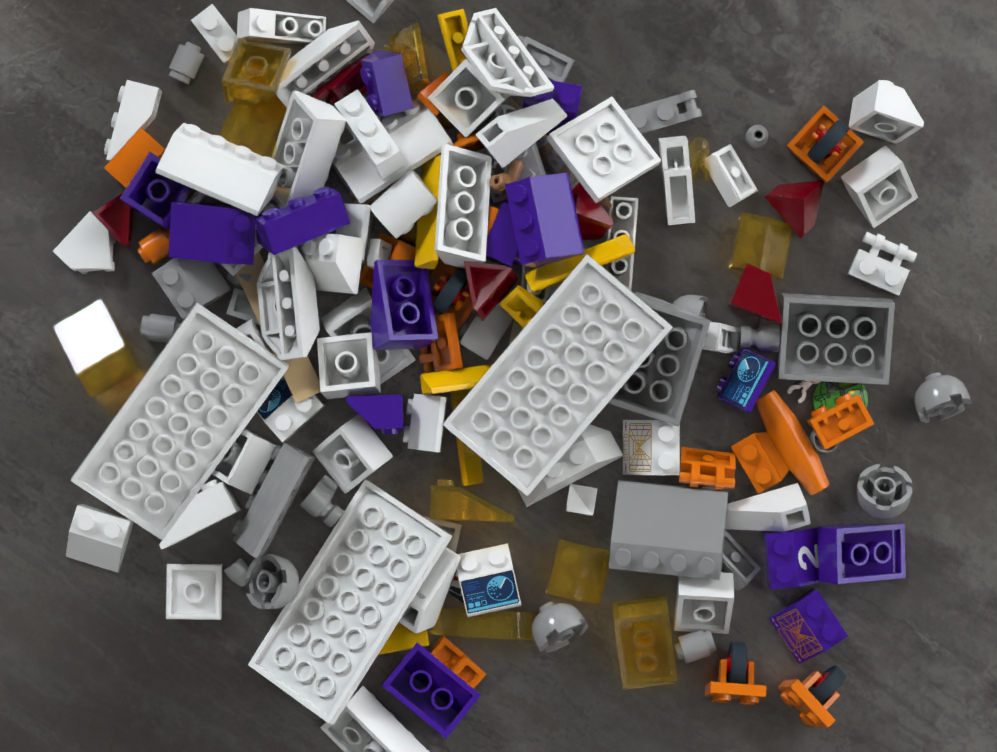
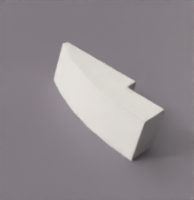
[658,136,695,225]

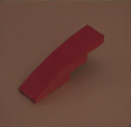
[279,53,370,126]

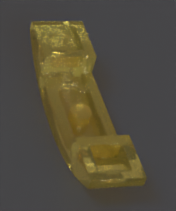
[430,607,540,640]

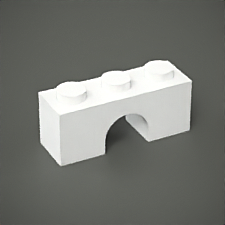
[335,90,406,180]

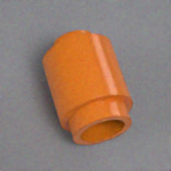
[137,227,170,265]

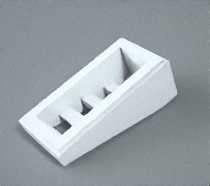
[703,322,740,355]

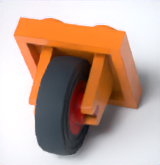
[786,105,864,183]
[429,260,474,330]
[705,641,766,705]
[777,665,846,728]

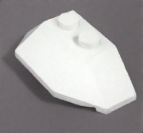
[461,8,554,97]
[271,20,375,108]
[257,246,320,361]
[516,424,623,507]

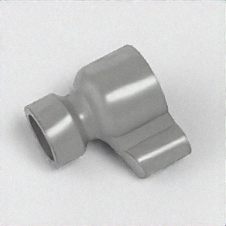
[740,318,780,352]
[300,474,344,528]

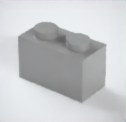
[458,303,514,361]

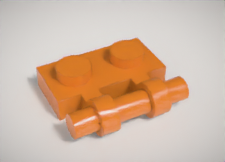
[418,313,463,373]
[679,447,736,491]

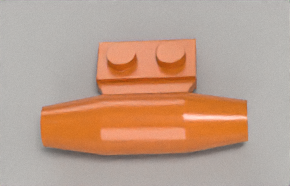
[731,390,830,495]

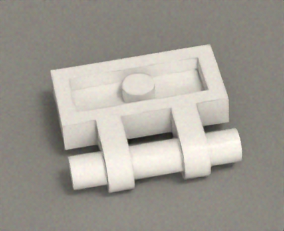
[847,232,917,296]

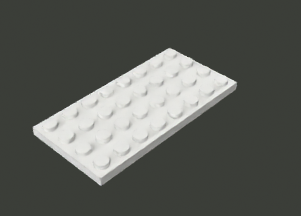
[442,254,673,496]
[71,303,289,540]
[248,479,452,725]

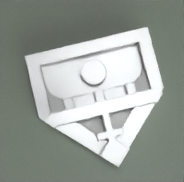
[53,211,116,274]

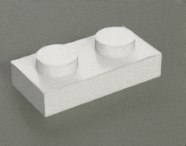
[191,4,247,65]

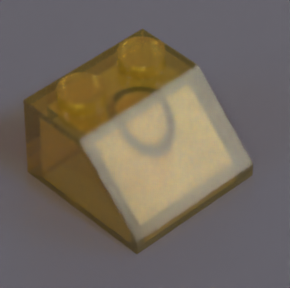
[222,38,291,106]
[729,212,792,279]
[547,538,610,604]

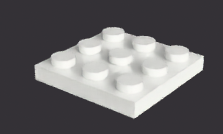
[547,97,661,203]

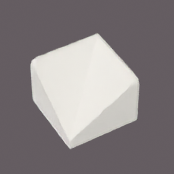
[565,484,597,516]

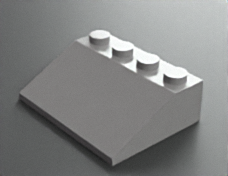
[608,292,711,426]
[778,293,895,385]
[232,442,315,558]
[609,480,728,580]

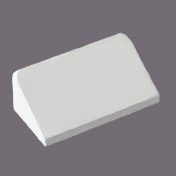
[702,144,758,207]

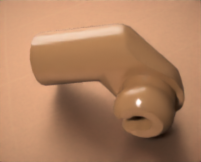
[489,159,525,192]

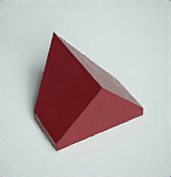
[764,180,824,238]
[572,182,615,240]
[92,192,134,247]
[464,261,518,321]
[727,264,782,324]

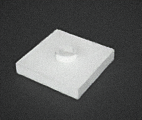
[166,564,223,620]

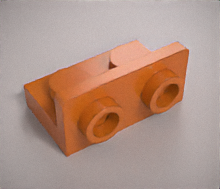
[807,393,874,450]

